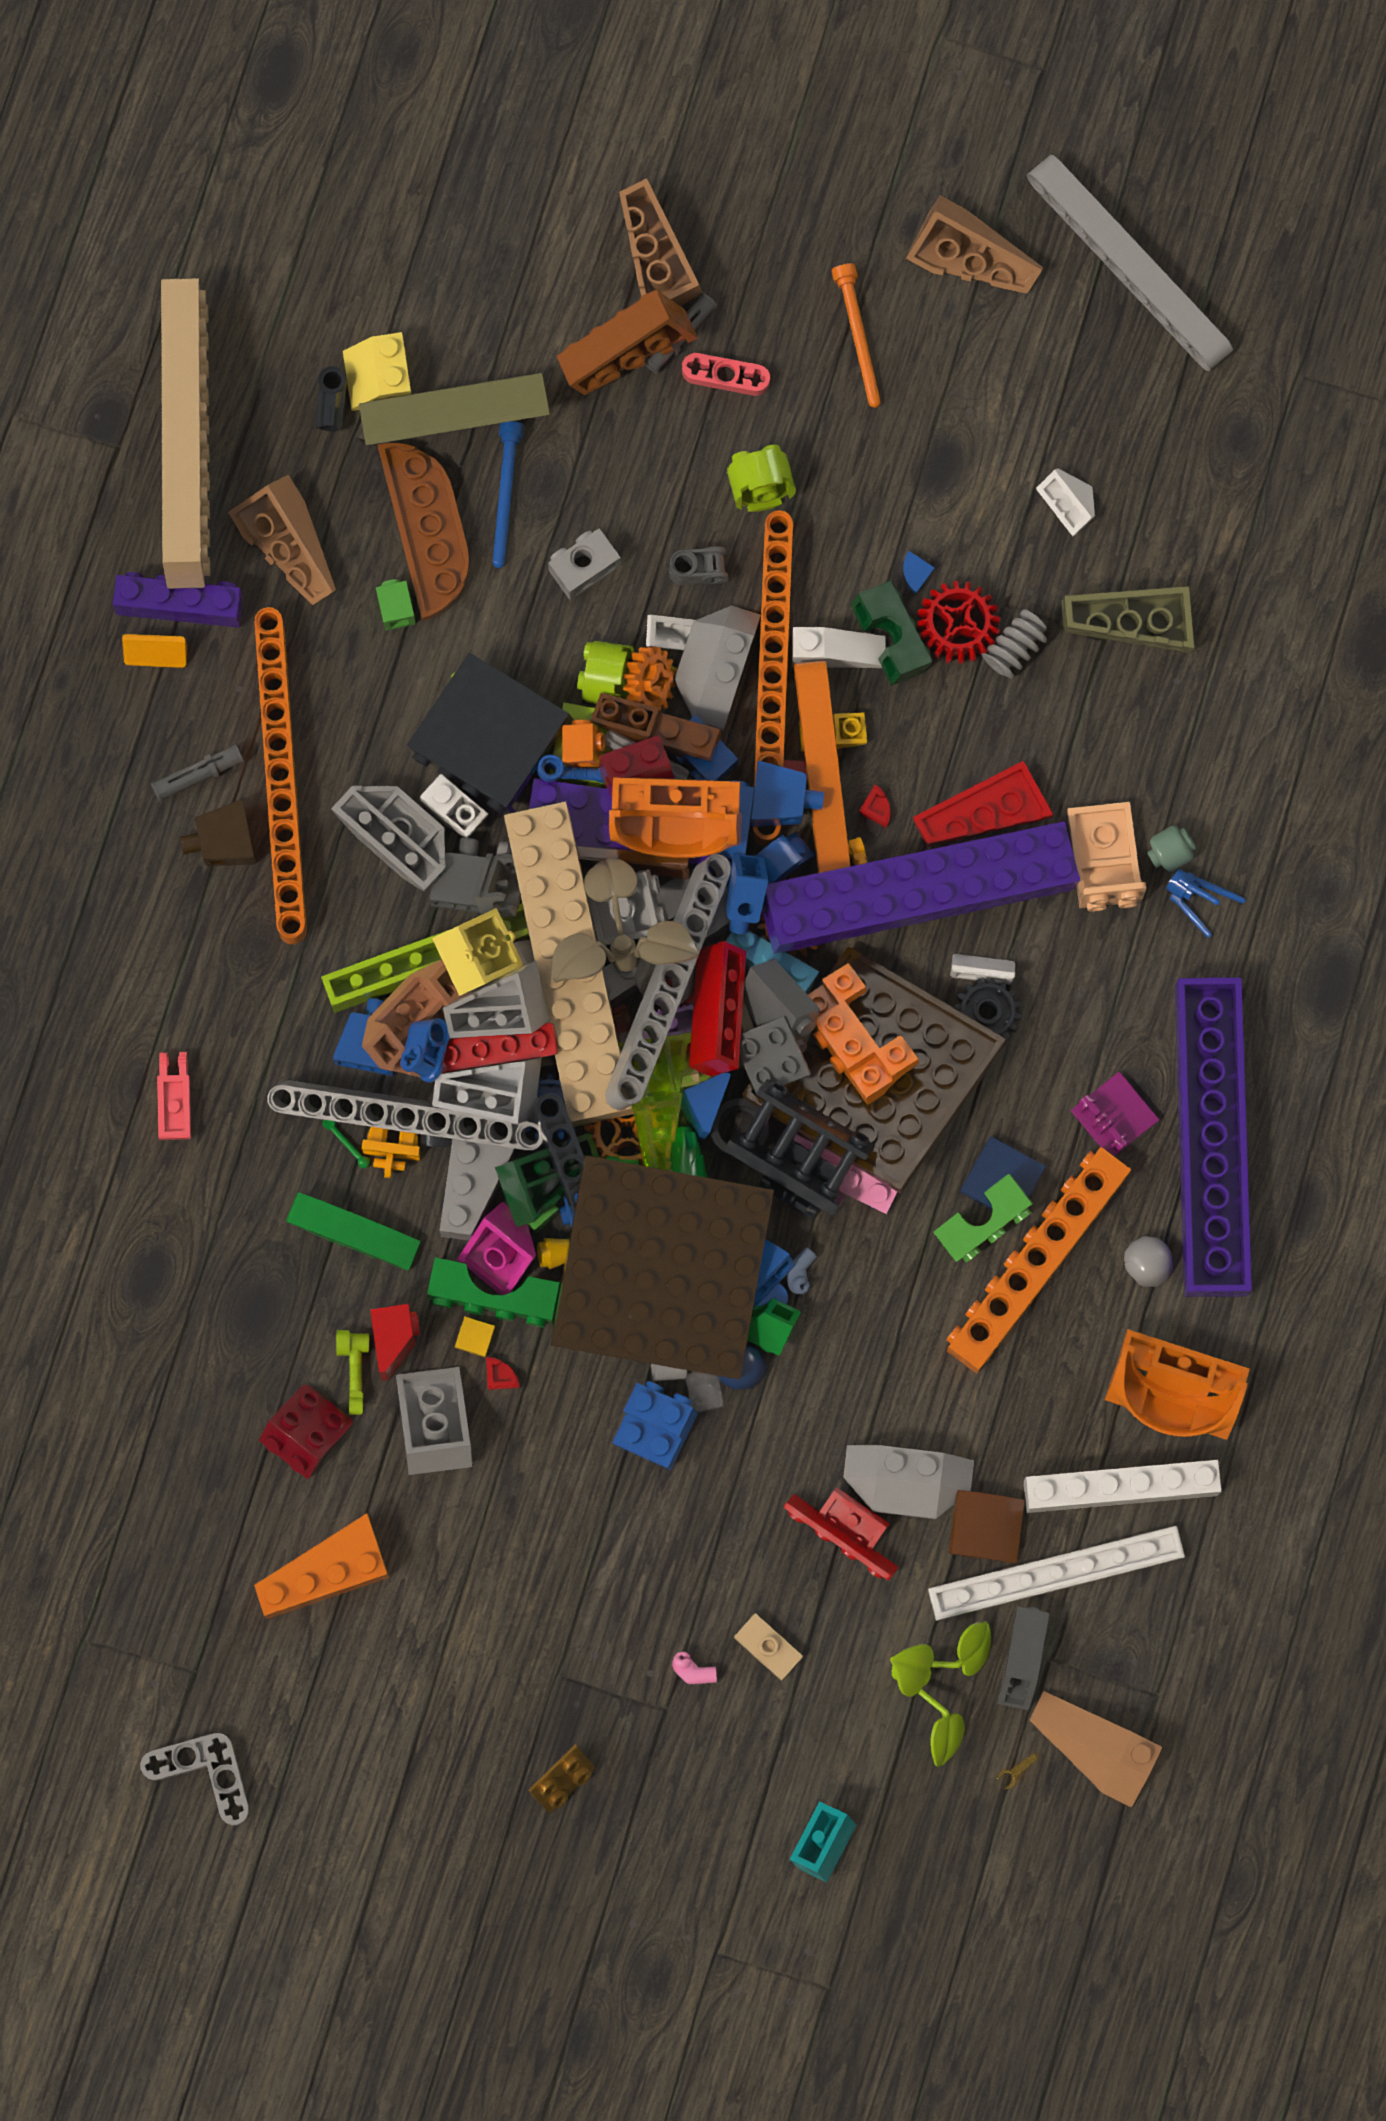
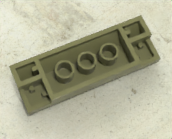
[359,373,550,445]

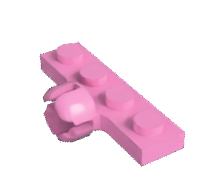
[794,1133,897,1214]

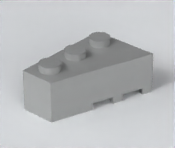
[443,960,550,1038]
[432,1057,542,1124]
[440,1139,517,1240]

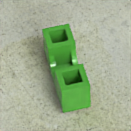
[933,1174,1033,1263]

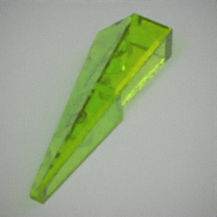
[619,1033,691,1171]

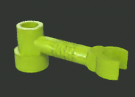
[336,1330,369,1415]

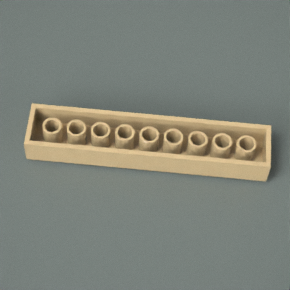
[161,278,210,588]
[504,802,634,1127]

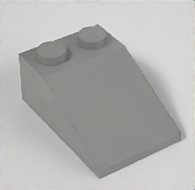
[396,1367,472,1475]

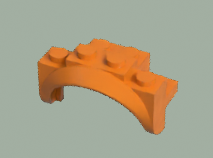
[609,777,742,858]
[1105,1329,1250,1440]

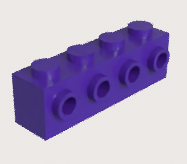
[113,572,243,628]

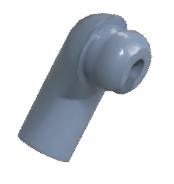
[787,1247,817,1294]

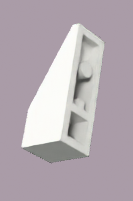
[792,627,885,668]

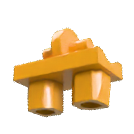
[362,1127,421,1178]

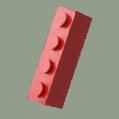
[689,941,747,1077]

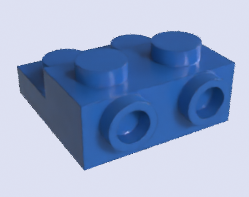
[612,1381,698,1470]

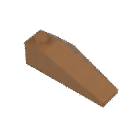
[906,195,1043,293]
[228,475,336,605]
[1029,1691,1162,1808]

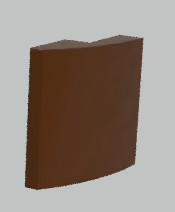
[949,1490,1024,1564]

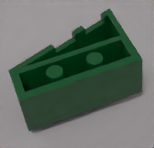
[495,1132,600,1227]

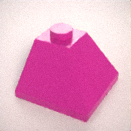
[457,1202,536,1295]

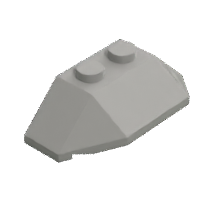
[674,605,761,731]
[331,786,446,892]
[843,1445,974,1519]

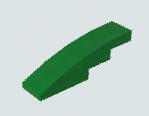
[285,1192,420,1271]

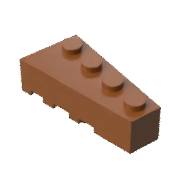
[556,289,698,395]

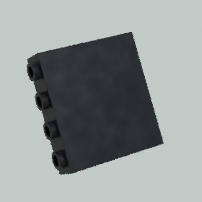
[407,652,574,814]

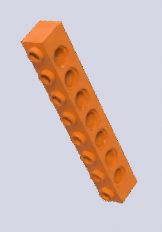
[946,1147,1131,1374]

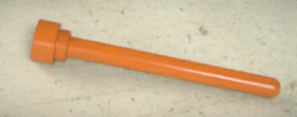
[831,263,881,408]

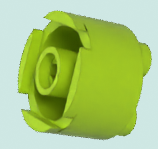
[727,445,796,512]
[577,641,634,704]

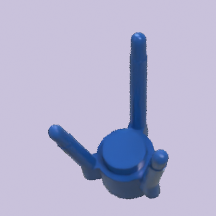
[1166,869,1246,938]

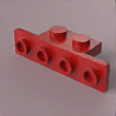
[441,1023,558,1073]
[784,1487,899,1581]

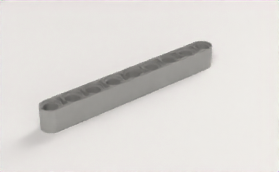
[1027,155,1233,371]
[605,854,731,1110]
[267,1080,544,1150]

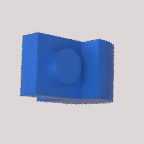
[756,832,815,884]

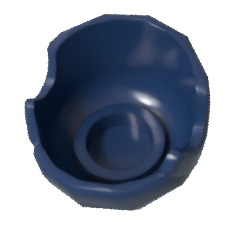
[718,1343,767,1390]

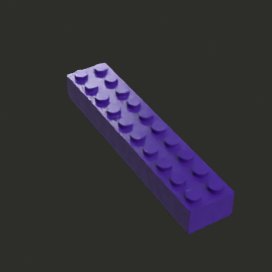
[762,821,1081,954]
[1175,978,1252,1297]

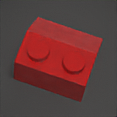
[370,1304,421,1381]

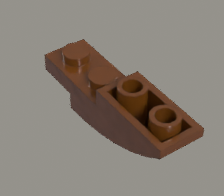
[590,693,722,762]

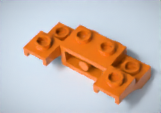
[808,963,919,1105]

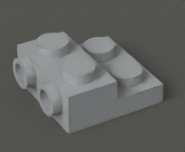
[587,869,668,945]

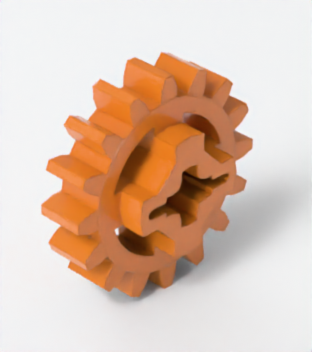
[623,646,676,711]

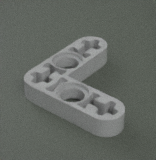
[140,1733,250,1826]

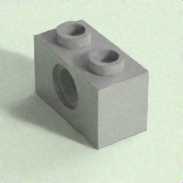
[548,528,621,600]

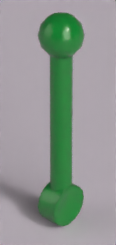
[322,1120,370,1169]

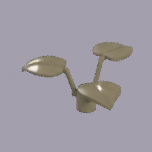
[552,858,699,983]

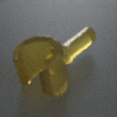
[997,1753,1038,1789]

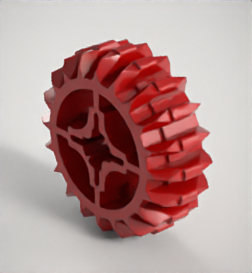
[916,580,1001,665]

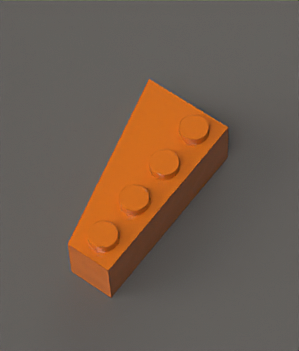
[254,1513,389,1619]

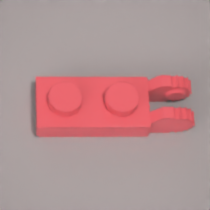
[157,1052,191,1140]

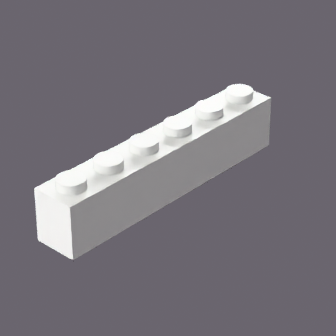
[1024,1460,1221,1513]

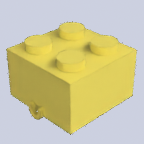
[432,908,523,996]

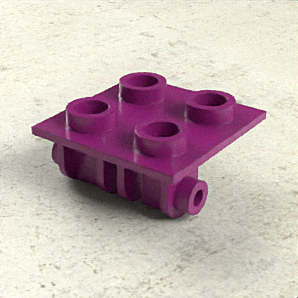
[1070,1072,1159,1156]

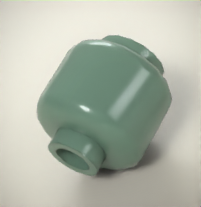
[1147,825,1196,872]

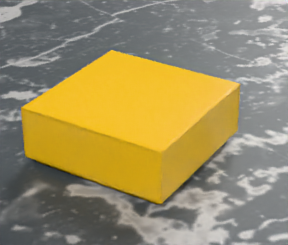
[455,1317,495,1358]

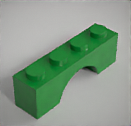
[427,1258,560,1327]
[747,1298,801,1356]

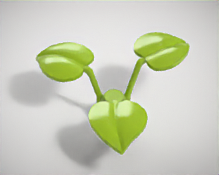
[890,1621,991,1767]

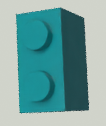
[790,1801,857,1883]

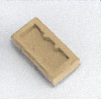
[734,1613,803,1681]

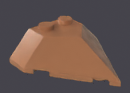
[362,959,462,1077]

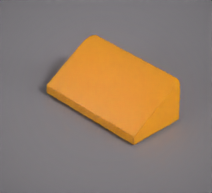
[122,634,188,668]

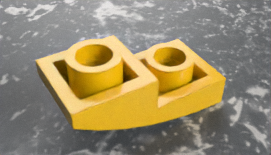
[799,713,867,752]

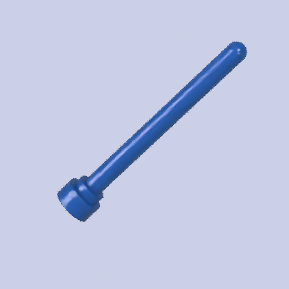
[492,421,524,568]

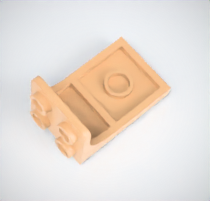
[1067,802,1146,912]

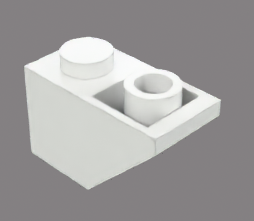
[420,774,488,838]

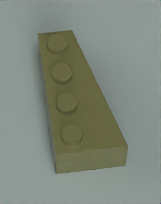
[1061,586,1194,653]

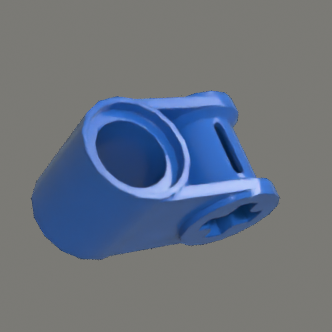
[400,1018,450,1083]

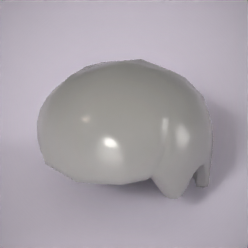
[1124,1236,1173,1287]

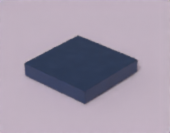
[959,1136,1046,1222]

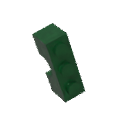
[850,581,932,686]

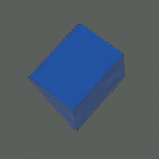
[677,1072,731,1142]

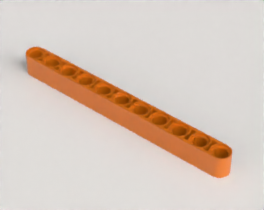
[752,510,793,847]
[254,607,307,945]

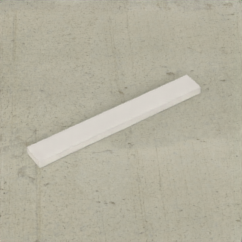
[928,1526,1185,1621]

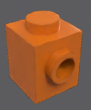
[562,720,605,768]

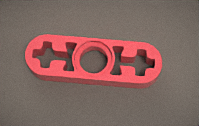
[682,353,770,396]

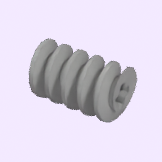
[982,609,1047,679]

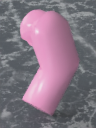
[672,1651,717,1684]

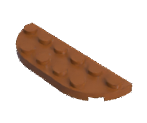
[377,443,469,621]

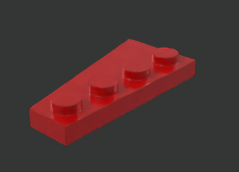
[913,761,1053,847]

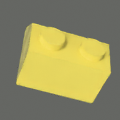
[343,332,411,411]

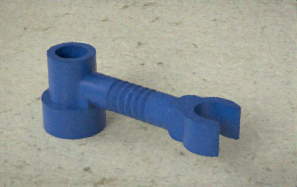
[537,755,606,786]

